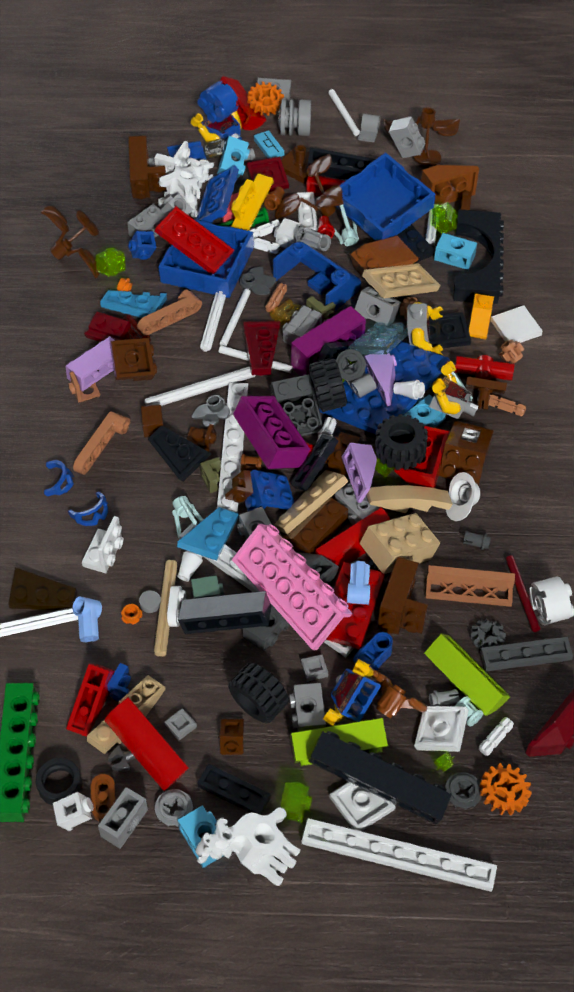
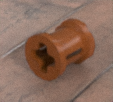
[240,454,262,471]

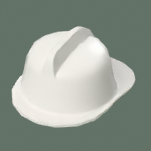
[446,472,480,521]

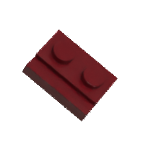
[84,312,131,342]

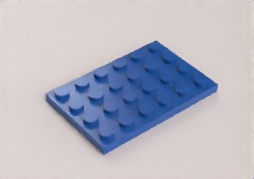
[319,335,449,435]

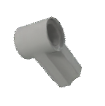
[294,227,331,251]

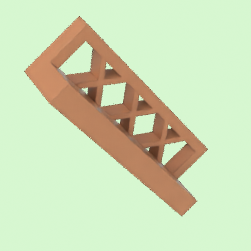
[425,565,515,607]

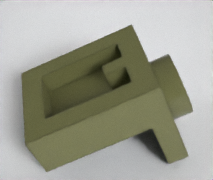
[306,296,336,323]
[200,457,221,493]

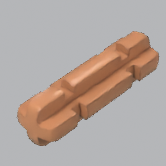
[265,283,287,314]
[489,394,526,416]

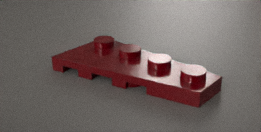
[243,321,280,376]

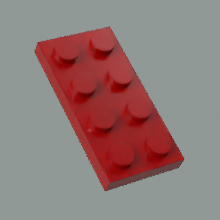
[154,206,234,275]
[326,562,385,649]

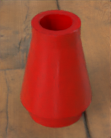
[317,216,335,239]

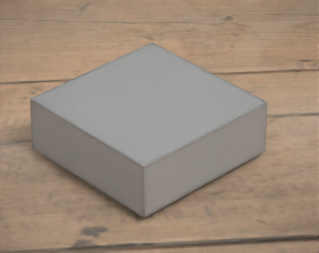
[301,654,328,682]
[164,708,197,741]

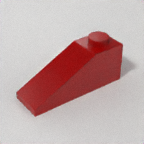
[66,664,115,737]

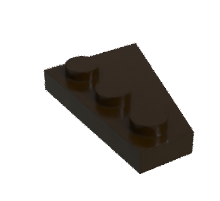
[8,567,77,611]

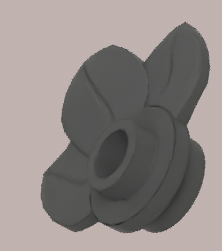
[240,267,276,295]
[192,395,230,429]

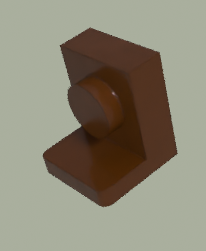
[187,424,217,451]
[225,470,253,503]
[220,719,244,755]

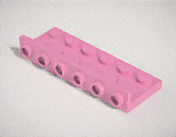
[232,524,352,650]

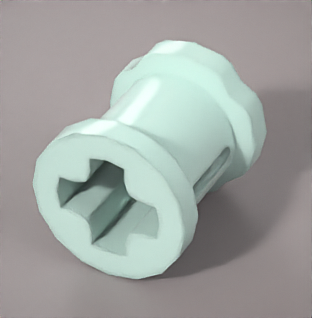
[455,696,484,727]

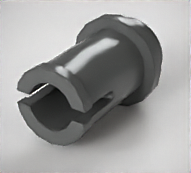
[463,531,491,550]

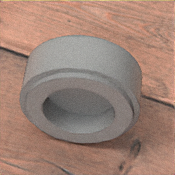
[139,590,161,613]

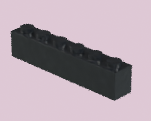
[308,731,452,825]

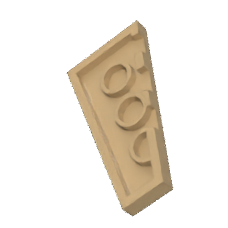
[274,470,348,534]

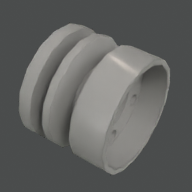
[278,99,311,136]

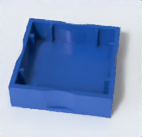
[336,153,435,241]
[159,219,254,298]

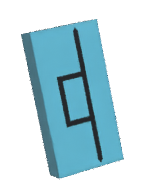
[254,130,284,159]

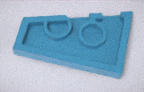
[100,290,167,318]
[177,507,239,561]

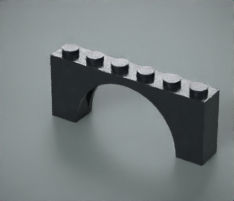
[453,210,504,304]

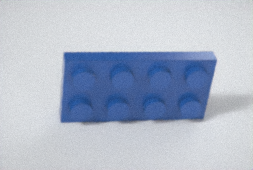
[196,165,239,223]

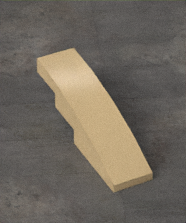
[367,485,453,513]

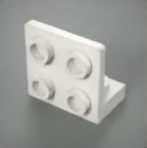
[154,141,191,175]
[82,516,124,573]

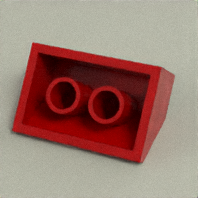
[395,426,450,488]

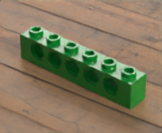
[0,683,40,822]

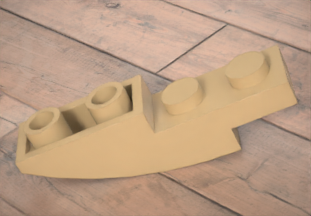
[87,675,165,754]

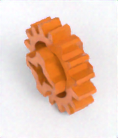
[247,82,284,116]
[479,763,532,815]

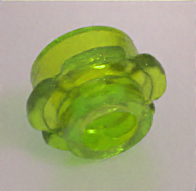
[433,751,455,772]

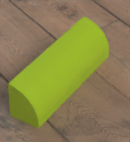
[424,634,511,716]

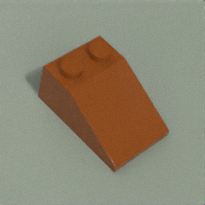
[421,165,479,206]
[350,236,418,289]

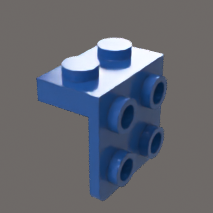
[245,470,295,512]

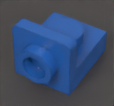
[107,663,131,702]

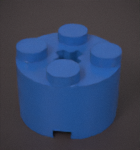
[197,81,238,123]

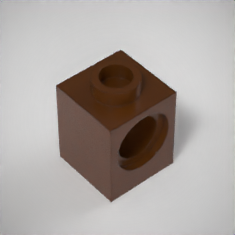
[141,405,163,438]

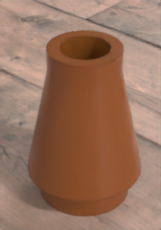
[264,187,285,210]

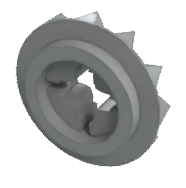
[155,789,193,827]

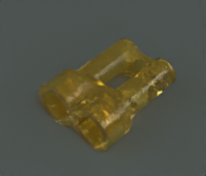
[270,299,301,326]

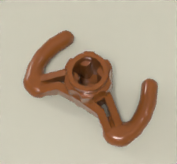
[371,670,428,719]

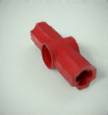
[454,355,515,381]

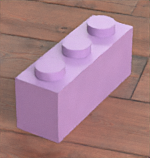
[66,337,115,392]

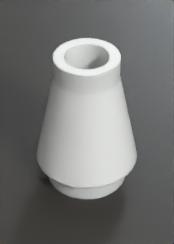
[393,380,425,400]
[177,551,203,582]

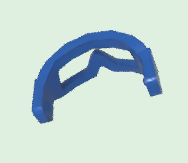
[44,460,74,496]
[68,491,108,526]

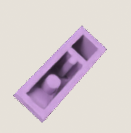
[365,348,397,407]
[342,443,377,503]

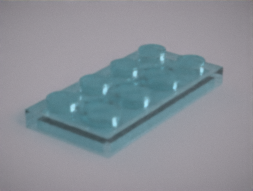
[349,323,408,354]

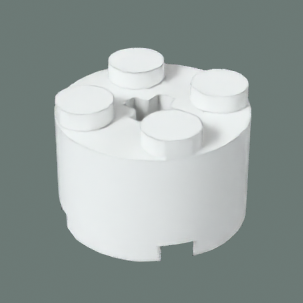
[529,576,574,625]

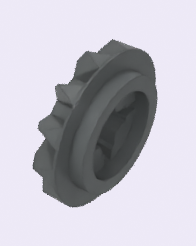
[336,349,367,381]
[470,618,506,649]
[445,772,483,810]

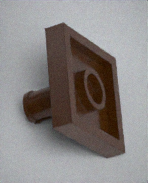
[281,145,309,184]
[466,377,507,410]

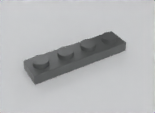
[480,637,573,671]

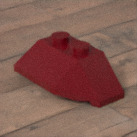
[526,689,574,757]

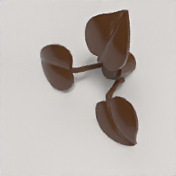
[383,107,460,166]
[275,154,344,219]
[41,206,100,279]

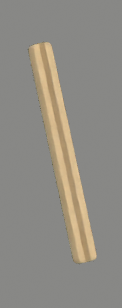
[154,560,177,657]

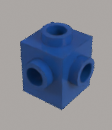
[128,231,157,260]

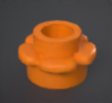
[117,278,132,291]
[121,604,143,625]

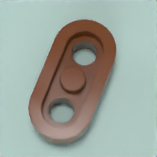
[91,774,116,822]

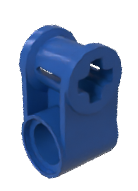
[353,632,393,670]

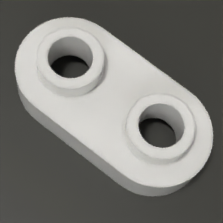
[167,586,186,627]

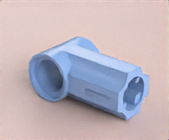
[347,561,370,605]
[72,596,102,642]

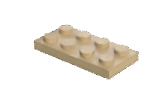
[362,263,440,298]

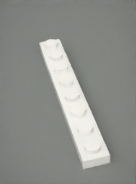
[217,382,249,513]
[302,819,497,892]

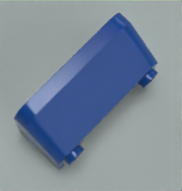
[273,242,361,311]

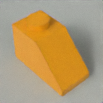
[469,294,494,339]

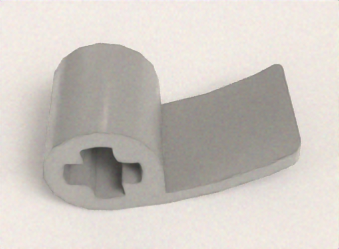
[358,114,380,142]
[345,362,377,398]

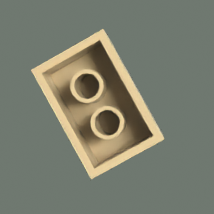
[360,513,440,574]

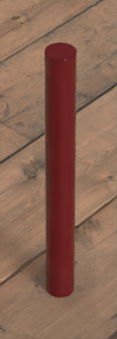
[505,555,541,632]

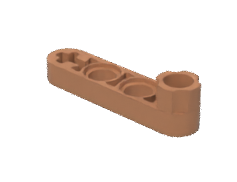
[137,289,202,335]
[73,411,130,475]

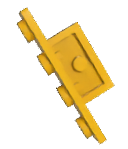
[231,174,274,231]

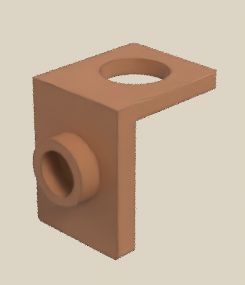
[68,371,100,403]

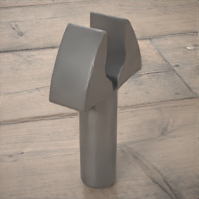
[108,746,135,772]

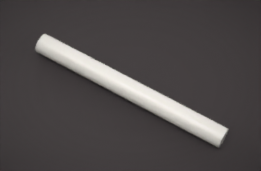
[328,89,360,136]
[220,289,251,347]
[219,345,293,373]

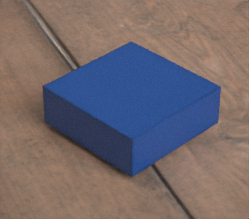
[308,272,334,295]

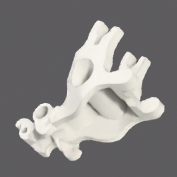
[158,158,214,219]
[196,807,300,886]

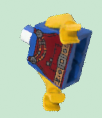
[191,111,242,148]
[323,659,381,726]

